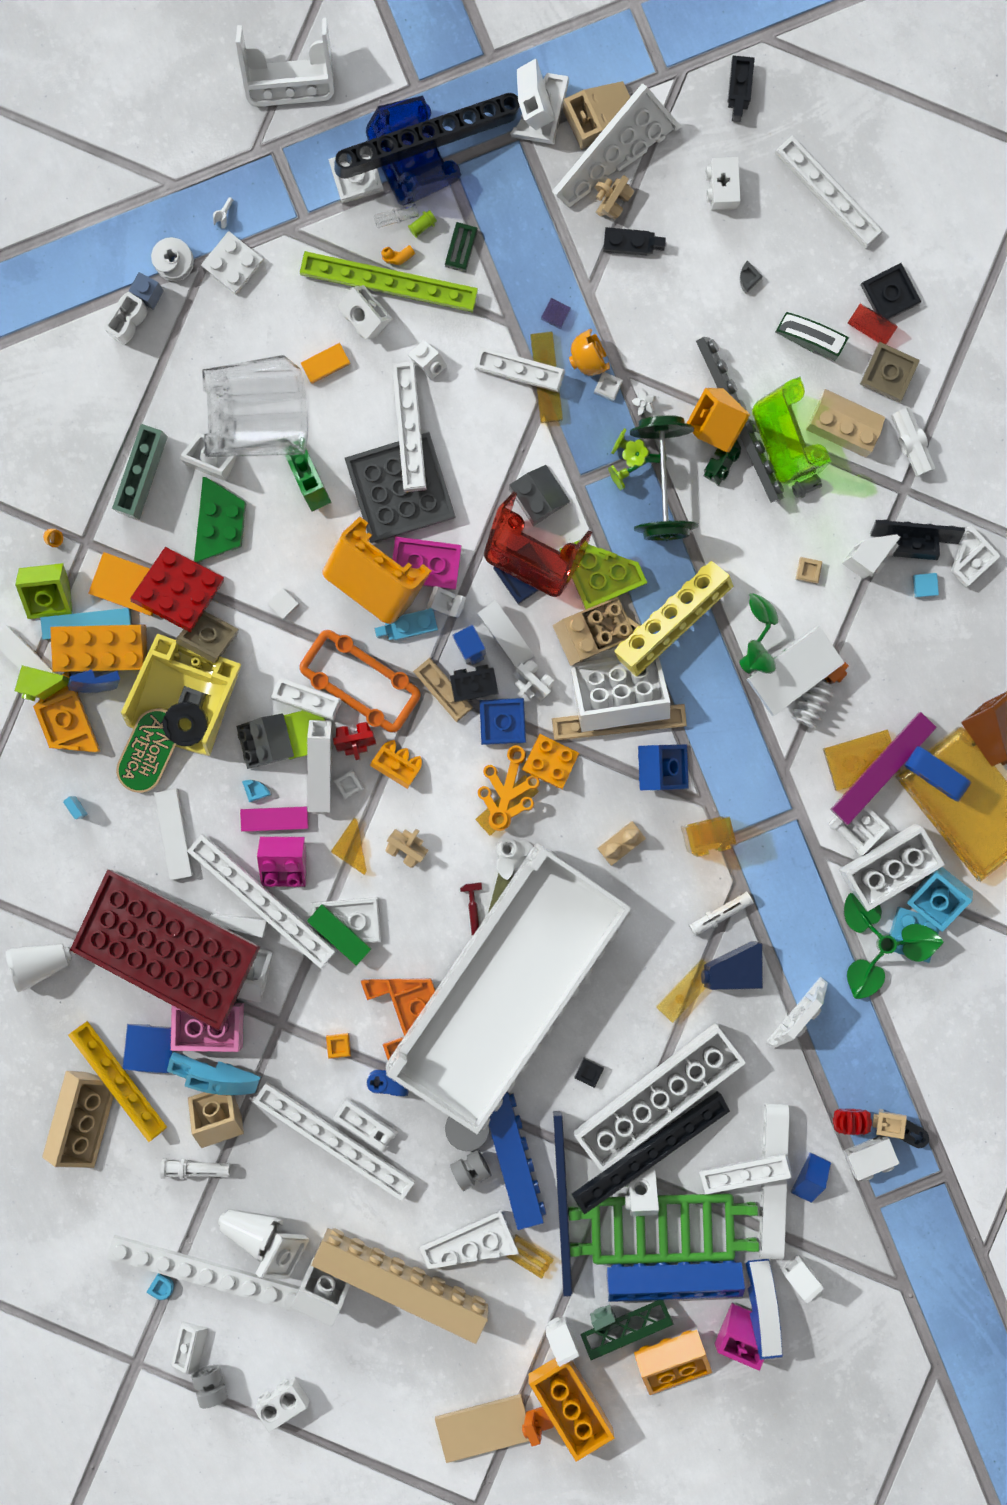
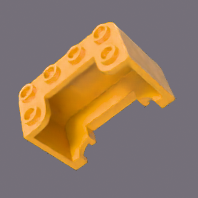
[322,517,432,624]

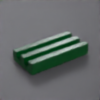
[445,222,478,272]

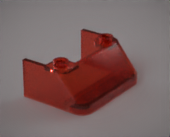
[484,491,592,597]

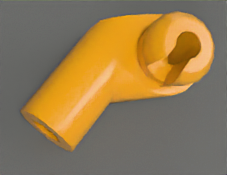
[381,245,415,266]

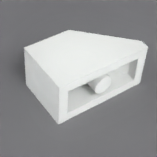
[545,1317,579,1367]

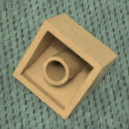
[188,1092,244,1148]

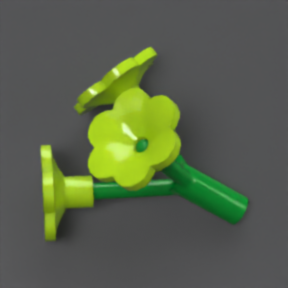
[608,428,660,490]

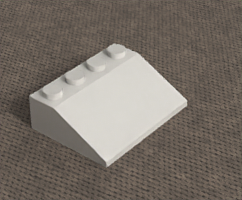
[570,657,670,732]

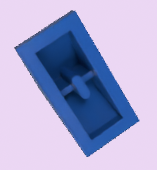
[791,1152,831,1203]

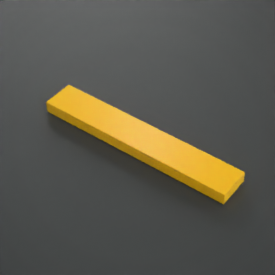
[68,1021,167,1142]

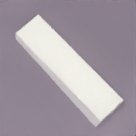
[209,914,268,938]

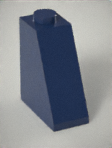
[701,941,763,990]

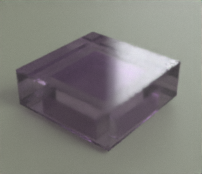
[541,298,571,329]

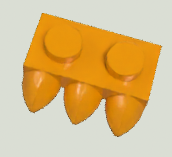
[370,740,422,789]

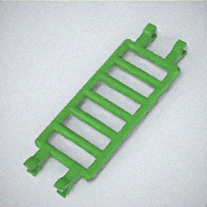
[568,1193,759,1265]

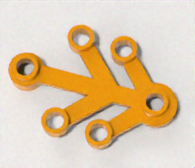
[478,745,540,831]

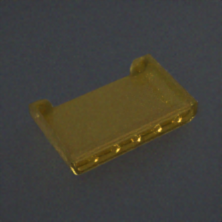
[895,727,1007,882]

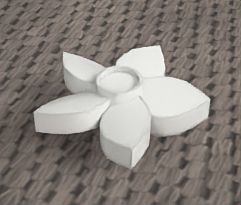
[632,389,656,416]

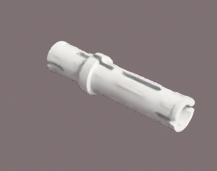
[689,891,754,937]

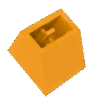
[686,388,750,452]

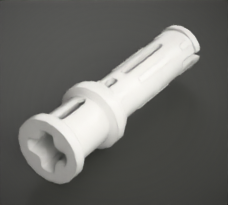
[160,1158,230,1180]

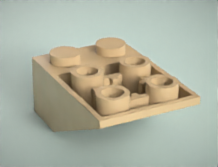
[563,81,631,150]
[553,597,634,666]

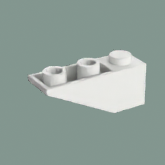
[517,59,555,130]

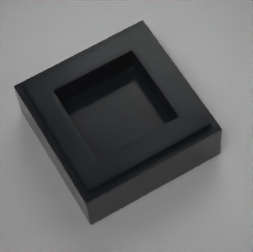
[574,1057,604,1088]

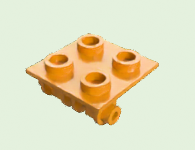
[522,734,579,789]

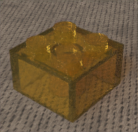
[681,816,736,857]

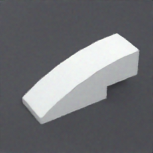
[477,600,534,669]

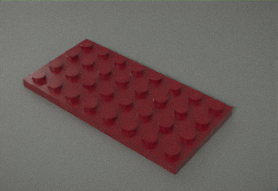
[70,869,261,1030]

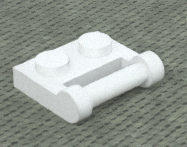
[829,805,890,856]

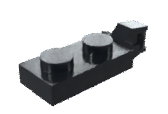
[727,55,755,122]
[603,227,666,256]

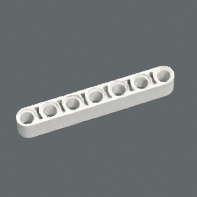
[759,1104,789,1260]

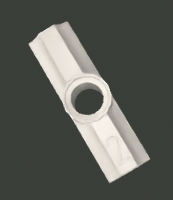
[891,407,936,477]

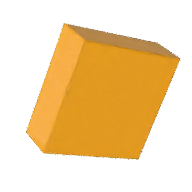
[326,1033,351,1059]

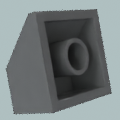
[509,465,570,526]

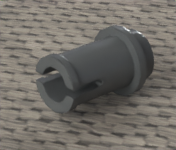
[792,474,822,498]

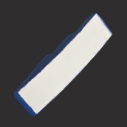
[745,1259,783,1360]

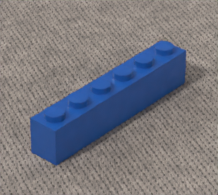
[489,1092,547,1230]
[606,1260,745,1302]

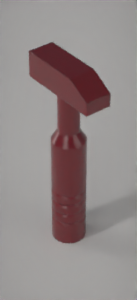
[460,882,482,935]

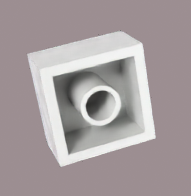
[291,1257,351,1326]

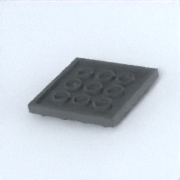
[344,432,456,544]

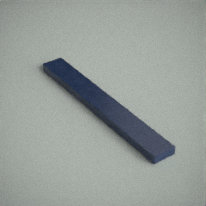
[553,1111,572,1296]

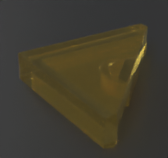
[331,818,367,875]

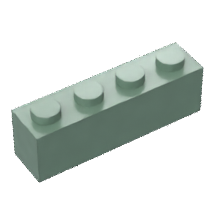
[112,424,168,520]

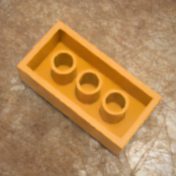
[50,624,148,672]
[528,1358,615,1462]

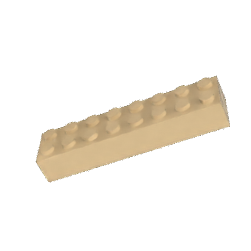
[311,1228,488,1344]

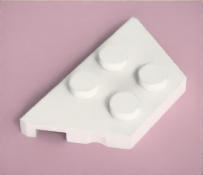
[766,977,828,1048]

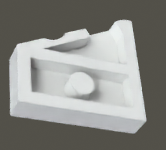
[951,525,1000,587]

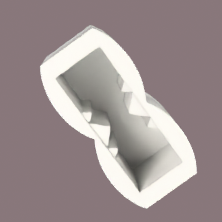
[104,292,148,345]

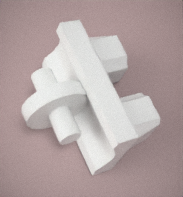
[512,660,554,701]

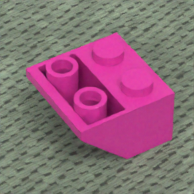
[257,837,306,887]
[714,1302,764,1371]

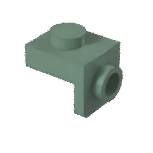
[590,1304,619,1334]

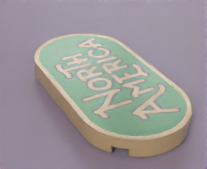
[116,708,177,793]

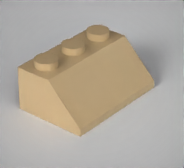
[806,389,885,458]

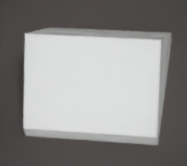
[180,433,239,482]

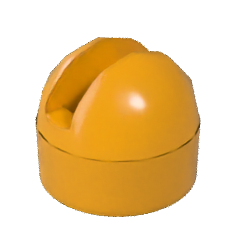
[43,528,64,547]

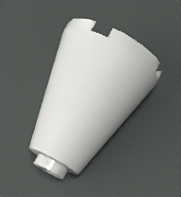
[6,944,72,992]
[218,1210,283,1262]

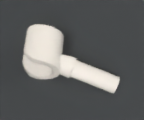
[213,197,233,229]

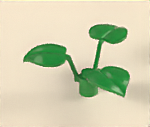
[739,593,786,674]
[844,893,944,999]

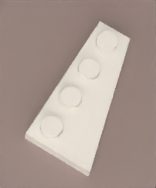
[419,1210,519,1269]

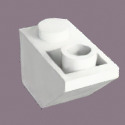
[781,1255,824,1304]

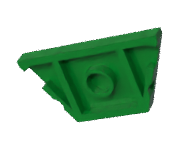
[194,477,246,563]

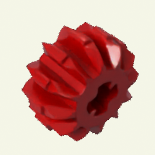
[833,1108,872,1135]

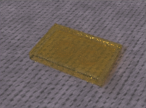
[823,729,901,791]

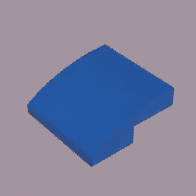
[68,670,120,693]
[122,1024,172,1073]

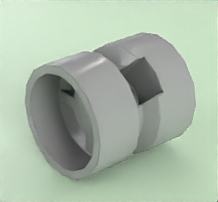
[450,1150,491,1191]
[191,1365,228,1409]

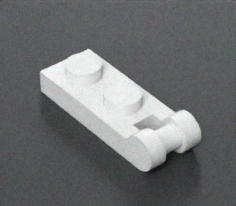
[333,1098,398,1152]

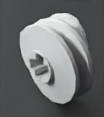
[151,237,194,282]

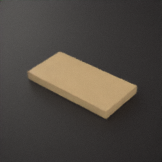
[435,1394,529,1463]

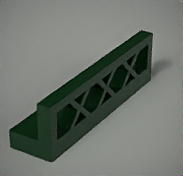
[580,1300,674,1360]

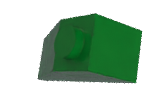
[282,440,332,512]

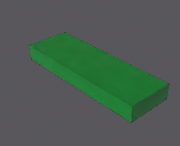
[307,904,372,966]

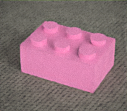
[171,1003,244,1052]

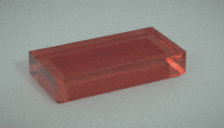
[847,303,898,344]

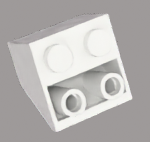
[842,534,900,579]

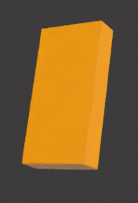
[301,343,350,384]

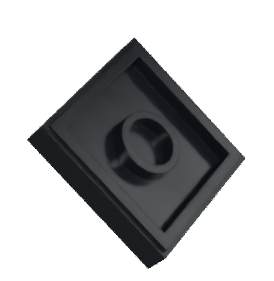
[861,263,921,324]

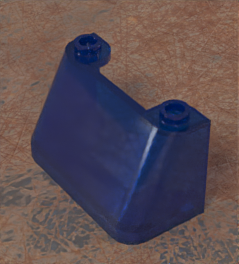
[366,96,461,206]

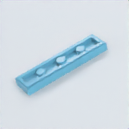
[40,608,132,640]

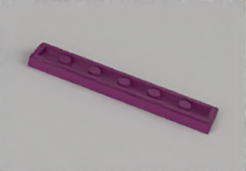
[830,712,937,825]

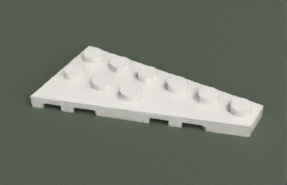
[552,83,682,208]

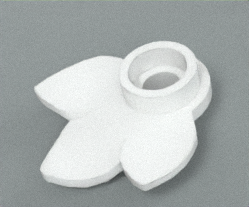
[496,838,533,880]

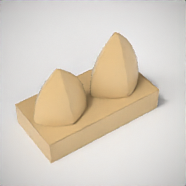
[597,821,646,866]

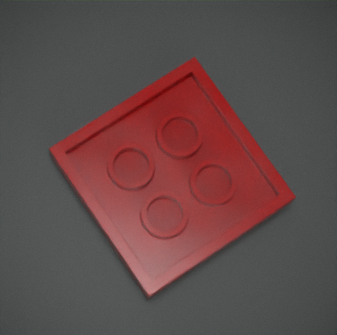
[131,547,224,633]

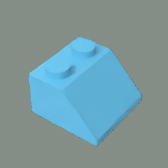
[907,867,973,932]

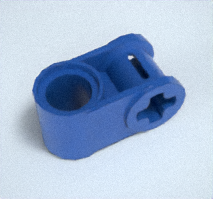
[367,1070,409,1096]

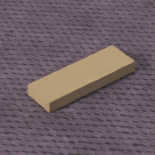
[413,657,473,722]

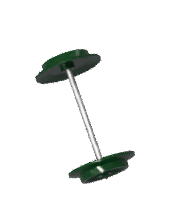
[630,415,699,541]

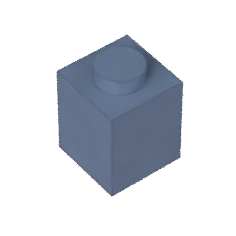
[128,272,164,310]

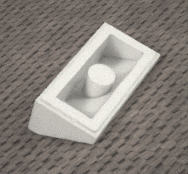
[171,1322,208,1375]

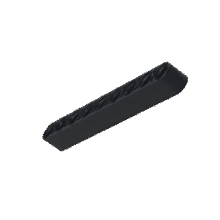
[334,93,520,179]

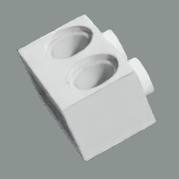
[254,1377,310,1433]

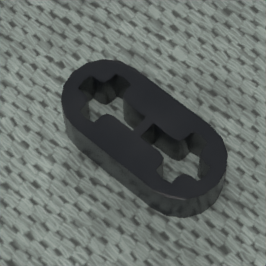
[901,1119,929,1148]

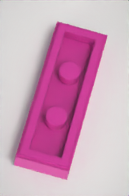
[240,806,309,832]

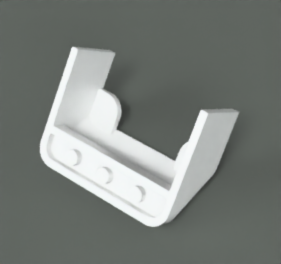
[236,18,334,107]

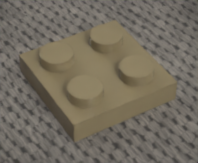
[860,342,920,402]
[176,611,239,664]

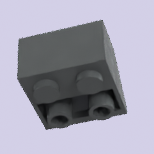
[236,713,294,769]

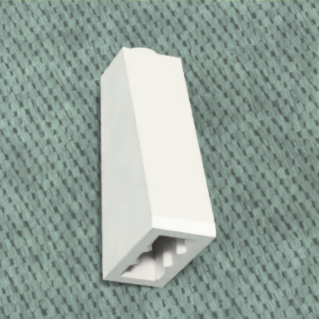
[307,720,332,814]

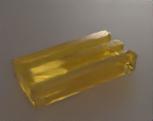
[506,1234,554,1279]

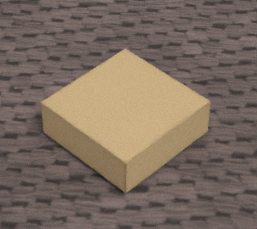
[795,557,823,584]

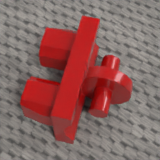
[333,722,376,760]

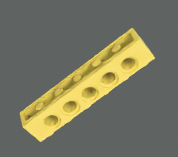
[614,561,734,677]

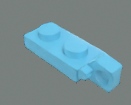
[374,609,438,640]

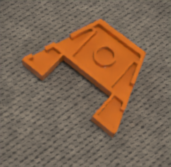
[361,978,436,1060]

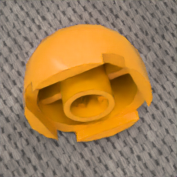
[569,329,610,376]

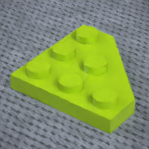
[559,540,647,610]

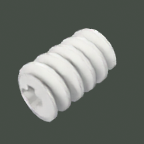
[791,681,834,728]

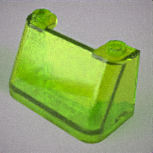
[752,377,831,484]

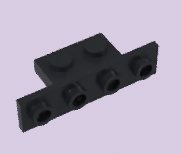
[870,520,965,560]

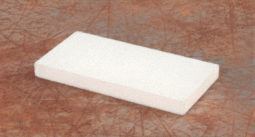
[746,626,845,716]

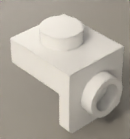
[408,340,447,380]
[427,586,466,618]

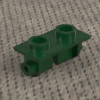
[703,440,742,486]

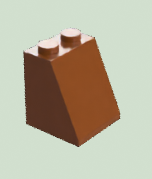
[961,691,1007,767]

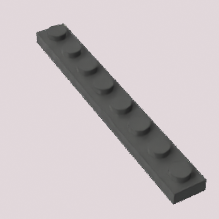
[696,337,784,503]

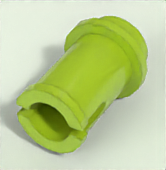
[408,210,437,238]

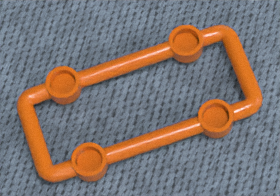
[299,630,421,732]

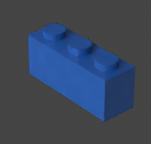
[452,624,486,665]

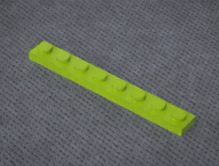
[300,251,478,312]

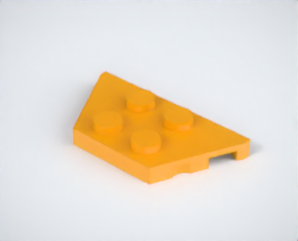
[33,672,100,752]

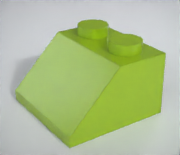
[15,563,72,619]

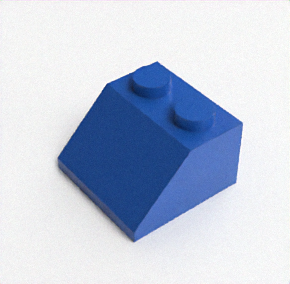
[638,744,689,791]

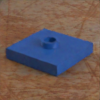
[479,698,526,745]

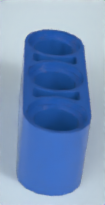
[904,746,971,802]

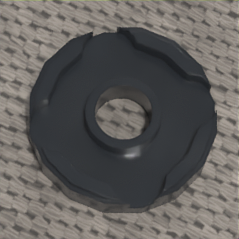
[162,702,208,746]

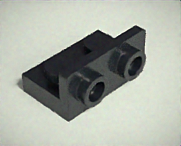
[450,664,499,703]

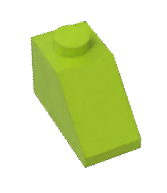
[14,665,69,702]

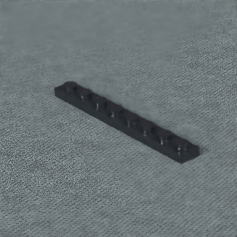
[571,1091,730,1215]

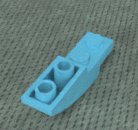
[167,1052,260,1095]

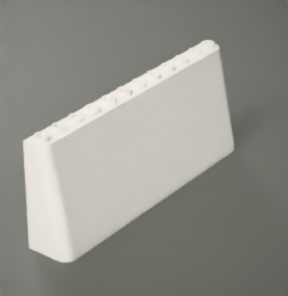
[386,844,631,1134]

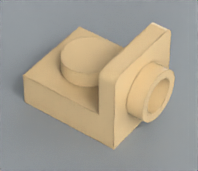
[872,1109,907,1139]

